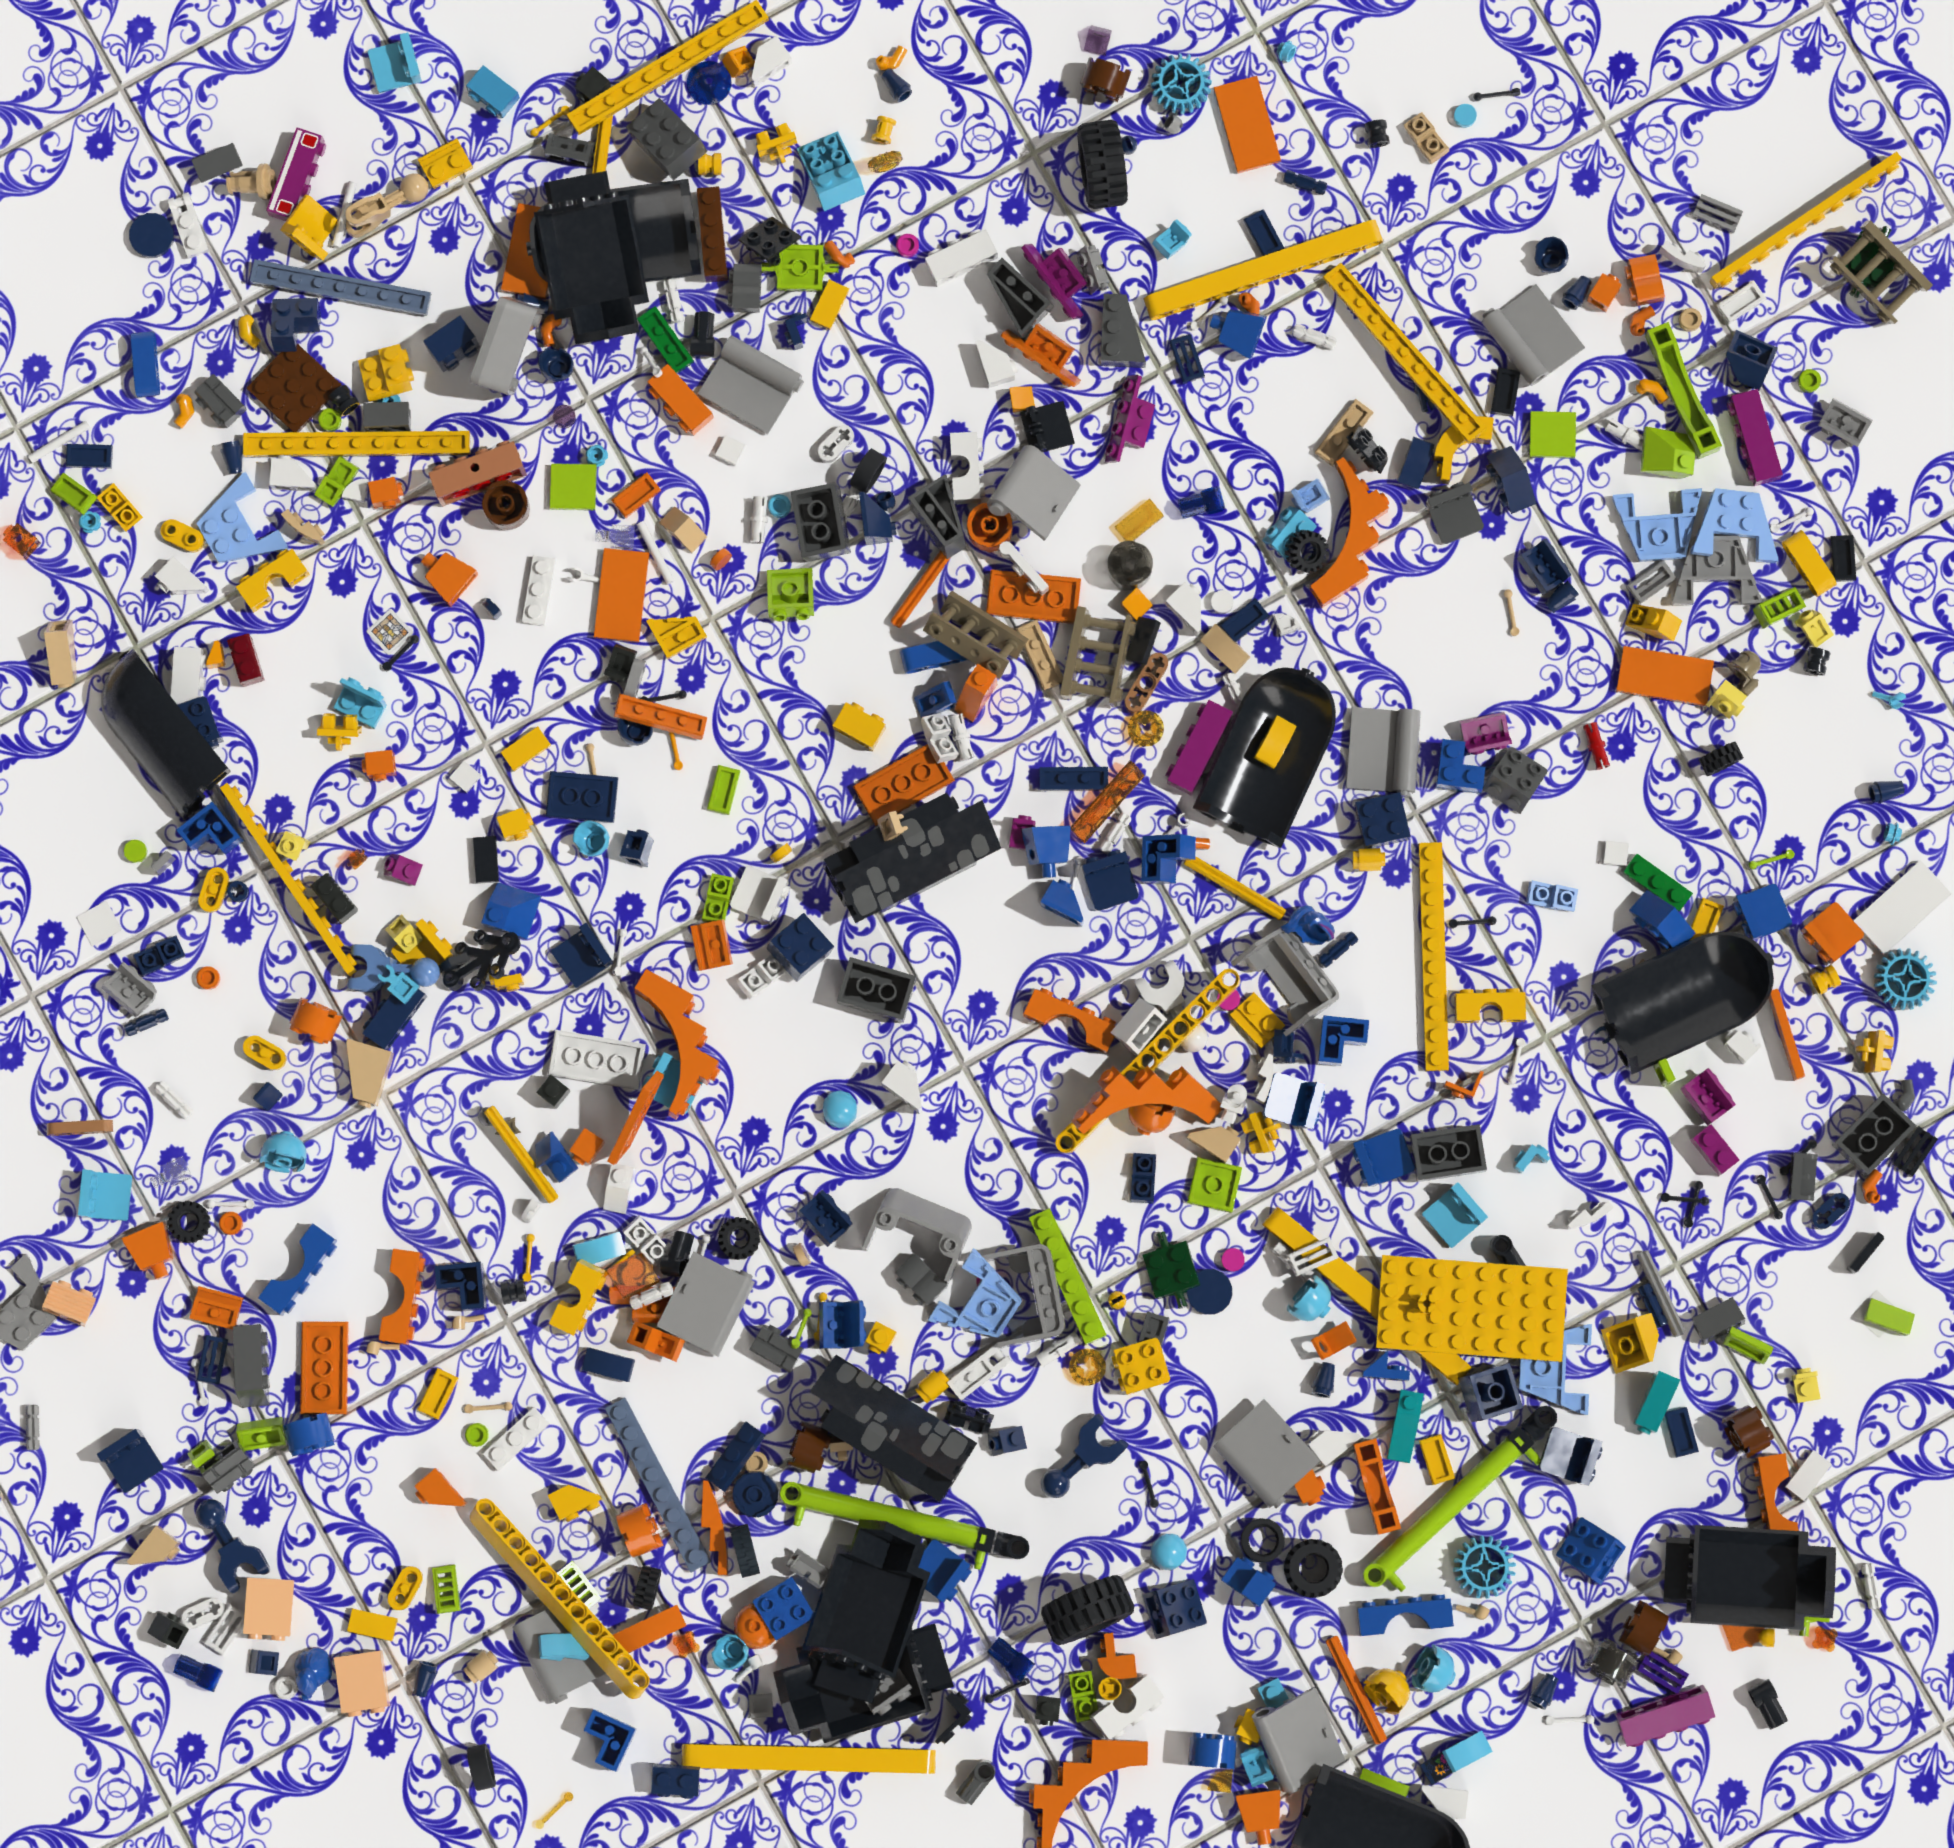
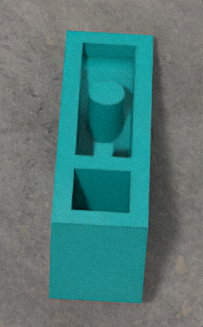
[1387,1389,1424,1463]

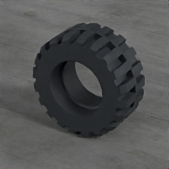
[1077,119,1128,209]
[1041,1575,1135,1645]

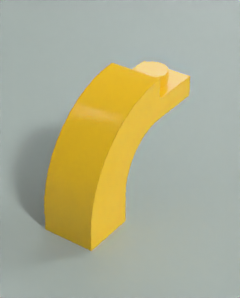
[1433,416,1494,485]

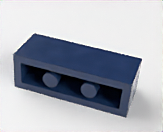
[362,989,428,1051]

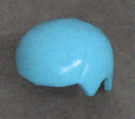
[573,820,610,857]
[823,1090,857,1128]
[1150,1534,1187,1571]
[711,1634,749,1670]

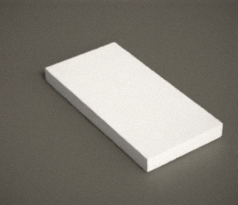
[1854,860,1952,955]
[547,1030,646,1090]

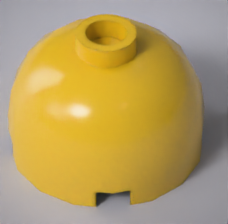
[1363,1668,1410,1715]

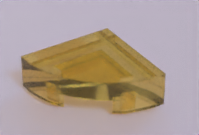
[1207,1769,1233,1793]

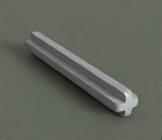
[1637,1250,1685,1337]

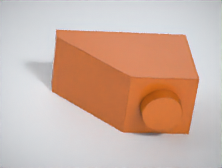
[414,1468,467,1507]

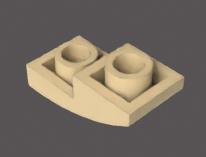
[1404,112,1449,164]
[281,509,325,545]
[1200,624,1250,674]

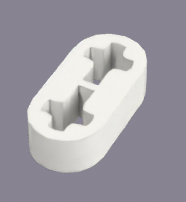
[818,425,854,463]
[182,1598,225,1629]

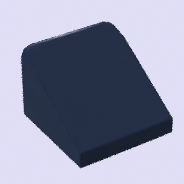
[253,1082,283,1111]
[249,1649,279,1676]

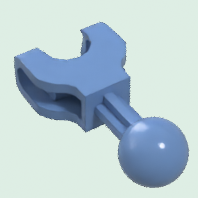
[347,944,440,993]

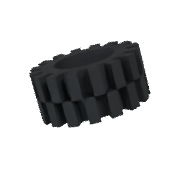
[1285,530,1329,573]
[1699,741,1744,776]
[167,1201,211,1243]
[718,1217,760,1260]
[633,1565,662,1610]

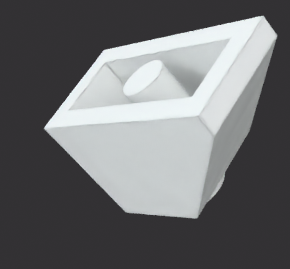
[752,35,792,87]
[975,340,1018,388]
[269,455,318,492]
[155,556,209,595]
[1165,582,1201,636]
[603,1164,636,1215]
[1307,1430,1362,1467]
[1420,1785,1469,1823]

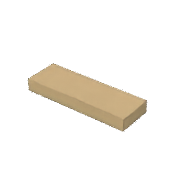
[1315,399,1374,467]
[1016,619,1063,691]

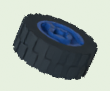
[729,1524,760,1578]

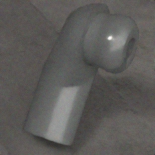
[1893,1079,1915,1112]

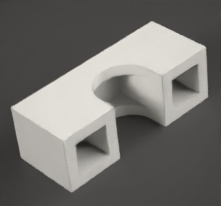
[950,432,985,504]
[1089,1674,1164,1740]

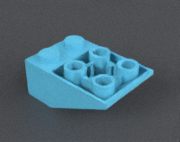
[797,131,865,211]

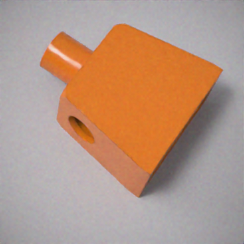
[421,552,479,607]
[121,1222,174,1280]
[1235,1789,1280,1845]

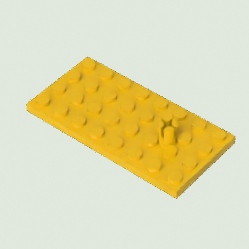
[1376,1255,1568,1362]

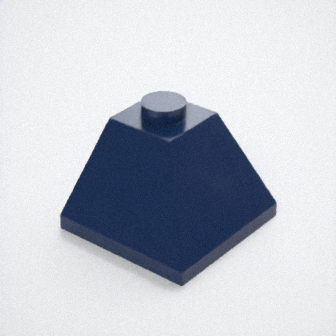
[1726,330,1778,391]
[859,492,897,545]

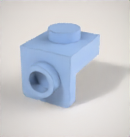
[1291,479,1330,513]

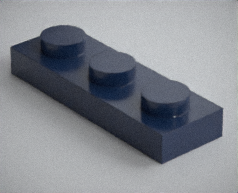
[1040,767,1108,791]
[705,1421,766,1492]

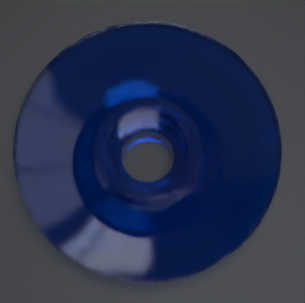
[687,61,732,105]

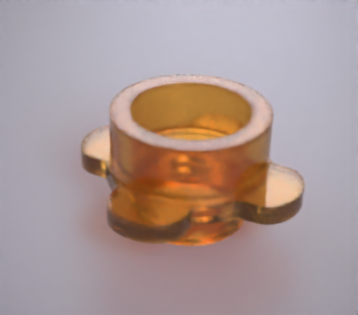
[347,849,368,870]
[1812,1626,1838,1652]
[673,1631,700,1658]

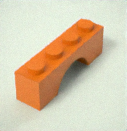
[1023,988,1116,1054]
[379,1249,426,1345]
[1352,1438,1401,1535]
[1752,1453,1799,1531]

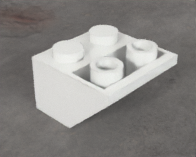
[1111,997,1168,1057]

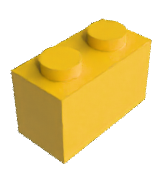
[832,702,886,751]

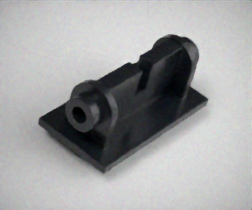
[944,1401,994,1434]

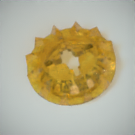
[867,151,903,173]
[1128,710,1164,747]
[1069,1349,1106,1386]

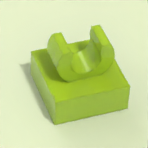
[187,1440,215,1468]

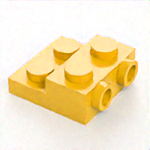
[358,344,414,402]

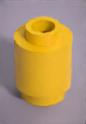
[1352,848,1385,871]
[915,1370,949,1403]

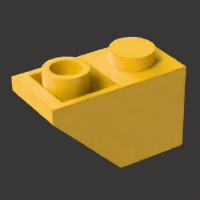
[1625,604,1682,641]
[548,1485,603,1522]

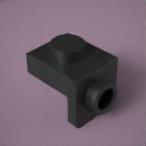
[604,644,637,682]

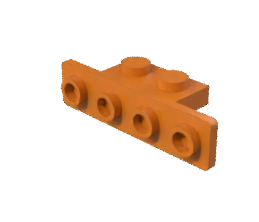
[1000,323,1081,387]
[609,1286,675,1323]

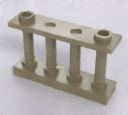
[1828,220,1933,324]
[923,591,1028,679]
[1060,606,1136,708]

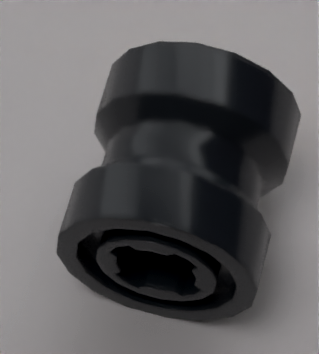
[1364,119,1390,148]
[328,385,360,416]
[1803,647,1831,676]
[500,1279,527,1305]

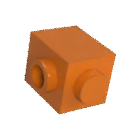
[368,477,404,509]
[361,750,397,781]
[1294,1469,1326,1506]

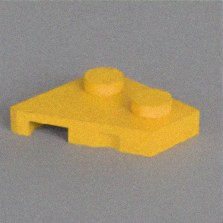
[646,616,707,659]

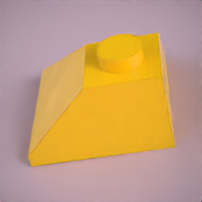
[1601,1313,1659,1374]

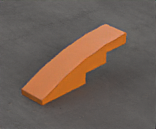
[701,1480,728,1575]
[599,1605,687,1667]

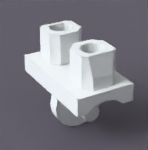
[1220,1084,1247,1124]

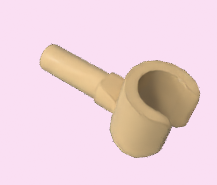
[452,1314,485,1330]
[366,1341,400,1355]
[1456,1604,1490,1620]
[1652,1647,1683,1665]

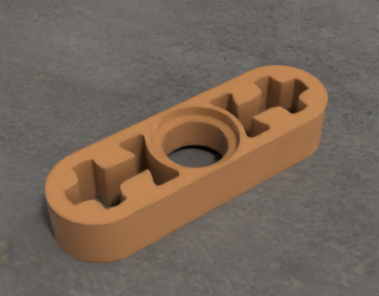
[1125,653,1168,713]
[46,1120,114,1136]

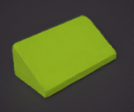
[1863,1298,1915,1336]
[236,1417,286,1451]

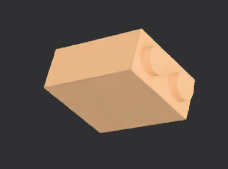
[243,1578,294,1641]
[334,1650,390,1717]

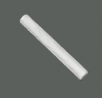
[331,181,357,248]
[28,421,90,463]
[636,521,675,585]

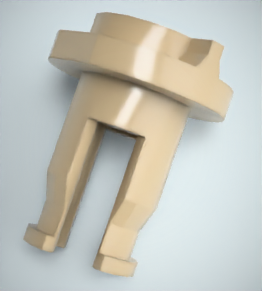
[226,163,277,200]

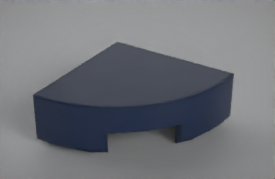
[481,598,502,620]

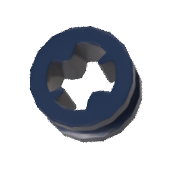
[227,881,249,903]

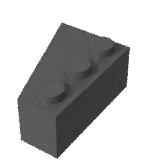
[987,258,1054,339]
[1101,294,1146,368]
[908,474,966,559]
[233,1324,270,1408]

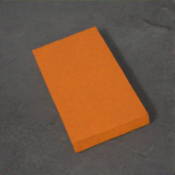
[1214,76,1281,174]
[501,203,548,299]
[594,548,650,643]
[986,569,1081,624]
[1616,646,1714,706]
[853,744,955,826]
[607,1071,664,1165]
[300,1322,349,1414]

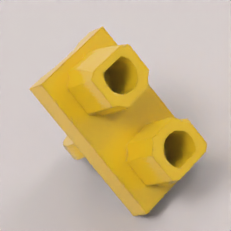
[756,123,797,163]
[317,713,362,751]
[1855,1030,1894,1073]
[1241,1112,1282,1154]

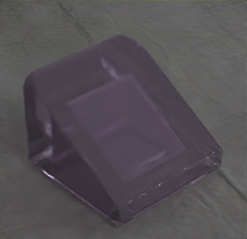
[1084,25,1112,56]

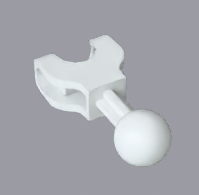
[1135,960,1208,1052]

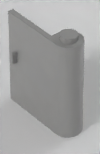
[1482,284,1585,386]
[698,335,804,435]
[987,445,1081,541]
[1346,707,1421,797]
[657,1251,755,1357]
[1213,1399,1321,1509]
[513,1609,606,1704]
[1252,1687,1345,1794]

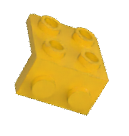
[391,918,454,965]
[1111,1338,1170,1395]

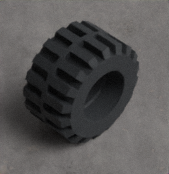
[1284,1539,1343,1598]

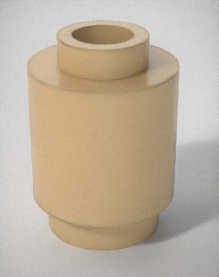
[463,1650,499,1684]

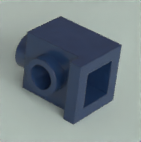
[620,829,654,867]

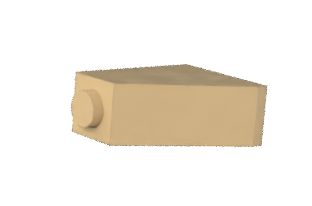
[44,620,77,688]
[346,1039,394,1109]

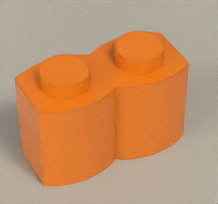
[1624,254,1665,306]

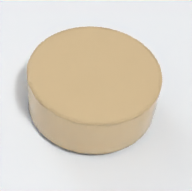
[1679,308,1702,332]
[793,1243,811,1267]
[745,1451,768,1472]

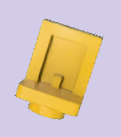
[488,969,524,992]

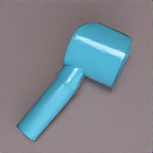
[1872,691,1906,709]

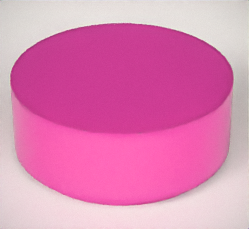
[896,234,919,258]
[1217,990,1240,1011]
[1221,1248,1245,1272]

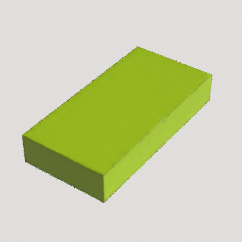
[50,472,98,515]
[707,765,741,815]
[1653,1058,1676,1087]
[1722,1326,1774,1364]

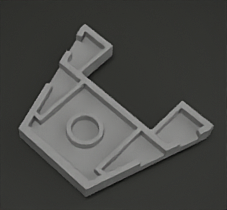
[1672,536,1762,605]
[0,1254,57,1351]

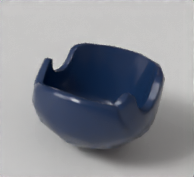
[1534,236,1569,274]
[538,348,574,382]
[618,718,653,746]

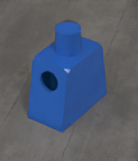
[1210,309,1267,359]
[1021,826,1071,878]

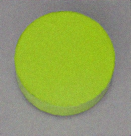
[1798,369,1821,393]
[318,408,342,432]
[124,840,148,863]
[465,1423,489,1447]

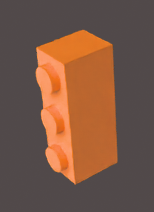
[647,364,714,436]

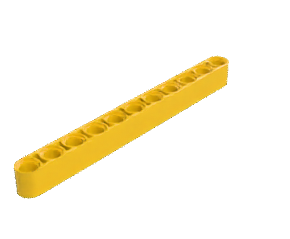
[1143,220,1383,320]
[1055,969,1241,1153]
[1262,1207,1472,1386]
[469,1498,650,1699]
[681,1744,936,1774]

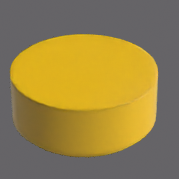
[769,843,792,863]

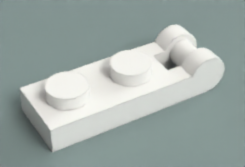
[167,192,210,259]
[999,541,1049,596]
[947,1343,1012,1401]

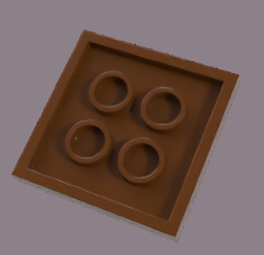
[246,344,342,432]

